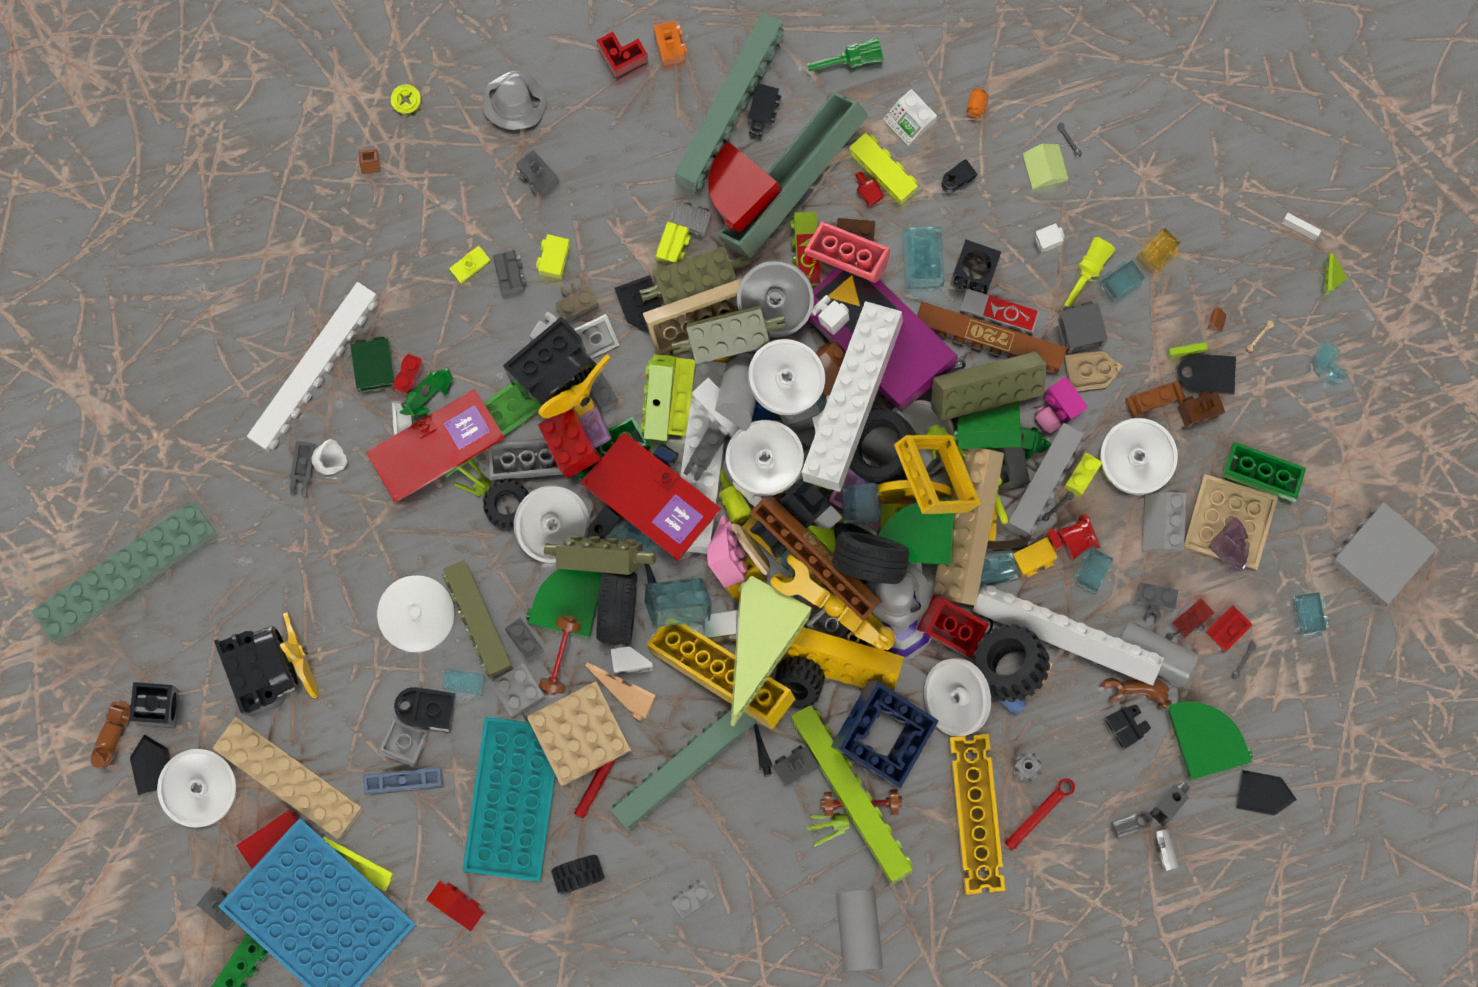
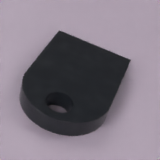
[1177,354,1236,395]
[394,687,456,732]

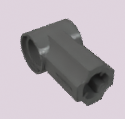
[1112,811,1153,838]

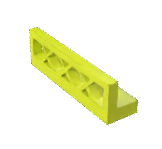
[668,358,696,436]
[323,837,395,892]

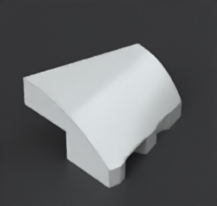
[1155,829,1179,871]

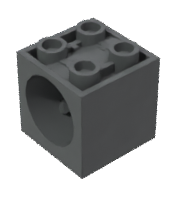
[1057,301,1108,355]

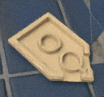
[1064,350,1124,391]
[731,523,770,575]

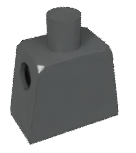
[1149,781,1190,826]

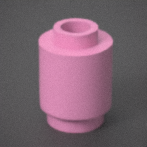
[1034,406,1062,434]

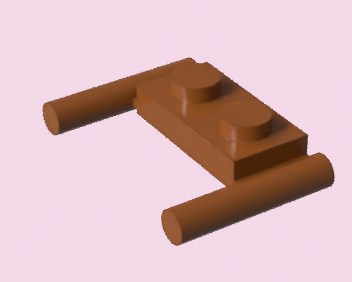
[1126,380,1185,418]

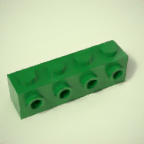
[212,934,269,987]

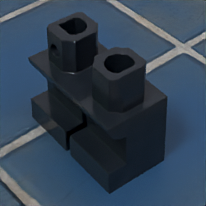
[1104,704,1151,750]

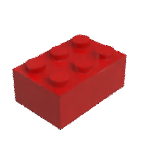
[537,408,601,478]
[916,595,989,658]

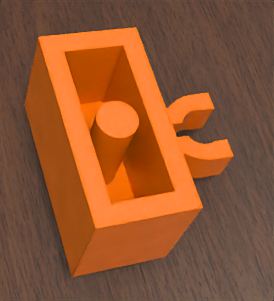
[653,20,687,66]

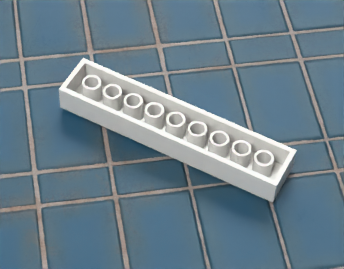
[801,301,903,492]
[681,361,727,554]

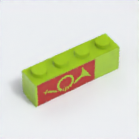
[790,211,821,289]

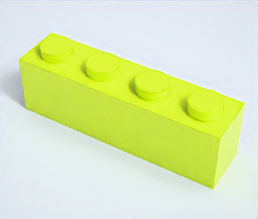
[849,133,918,206]

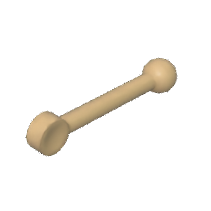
[1246,321,1274,352]

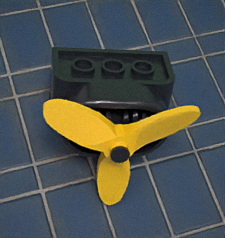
[503,317,611,418]
[214,612,319,716]

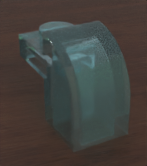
[1312,340,1348,384]

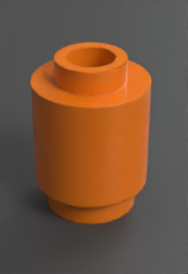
[967,88,989,118]

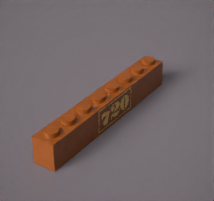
[917,301,1067,374]
[750,495,882,621]

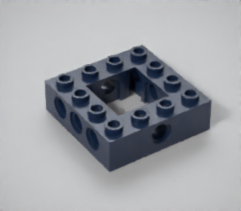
[831,679,939,788]

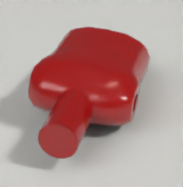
[855,171,885,207]

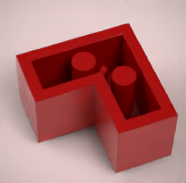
[597,31,648,78]
[426,880,484,931]

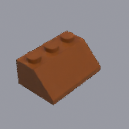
[816,341,846,401]

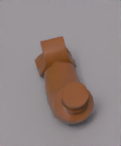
[1100,678,1172,709]
[90,700,131,768]

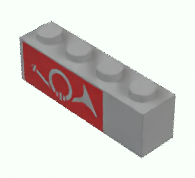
[960,289,1040,336]

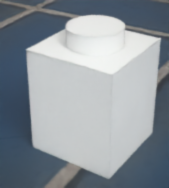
[1033,223,1065,253]

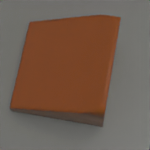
[359,149,380,174]
[1208,307,1226,332]

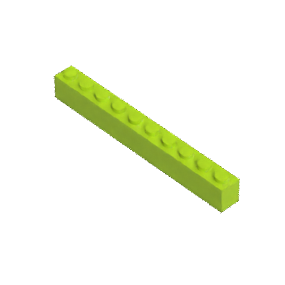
[791,705,913,886]

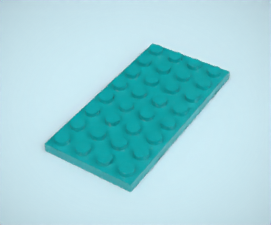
[462,717,555,882]

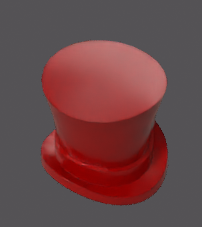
[1056,514,1101,561]

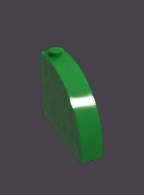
[954,401,1021,449]
[878,498,955,565]
[526,569,602,639]
[1166,702,1253,781]

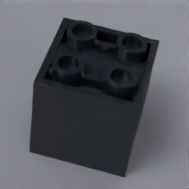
[951,239,1001,294]
[129,682,179,728]

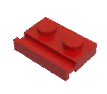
[1205,605,1253,652]

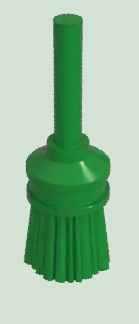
[807,37,884,71]

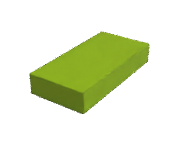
[1167,342,1208,359]

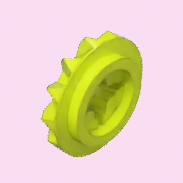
[391,84,421,114]

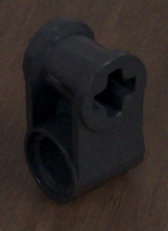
[941,159,978,193]

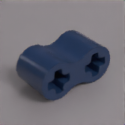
[653,444,679,468]

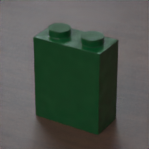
[350,337,395,392]

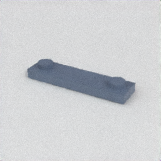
[363,767,443,795]

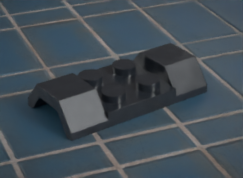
[750,478,831,558]

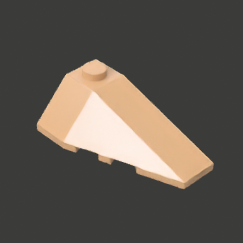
[585,662,656,721]

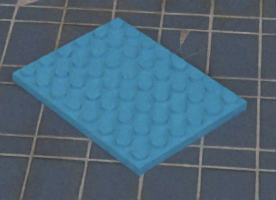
[218,818,416,987]

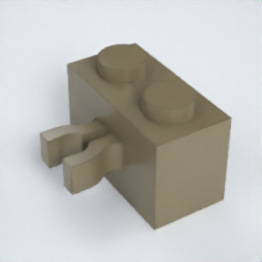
[555,282,599,323]

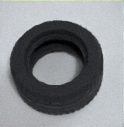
[850,408,919,484]
[832,532,910,584]
[596,572,637,644]

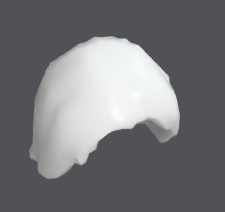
[311,439,348,475]

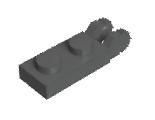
[683,427,726,481]
[290,441,316,497]

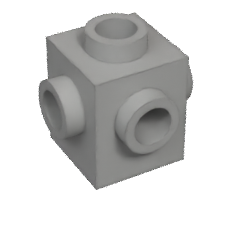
[1013,753,1042,782]

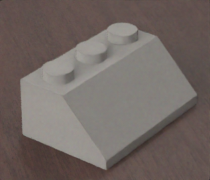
[1142,492,1186,554]

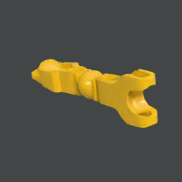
[770,552,895,651]

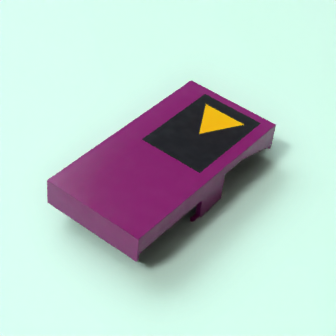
[808,267,958,412]

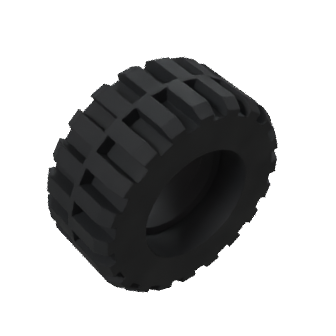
[972,624,1050,702]

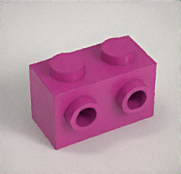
[1044,377,1088,424]

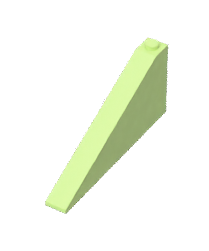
[731,576,812,726]

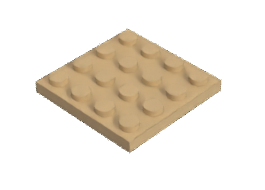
[1184,474,1278,570]
[527,681,632,787]

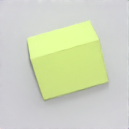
[1022,143,1069,189]

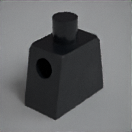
[587,506,624,540]

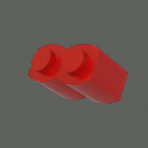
[394,353,423,396]

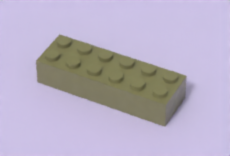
[931,352,1047,421]
[442,559,513,679]

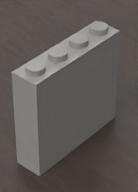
[1332,502,1437,607]

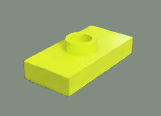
[449,246,491,284]

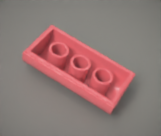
[804,221,890,283]

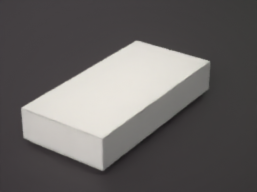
[1281,213,1321,241]
[392,400,413,435]

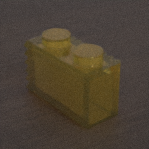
[1137,227,1181,272]

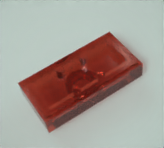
[1172,599,1214,638]

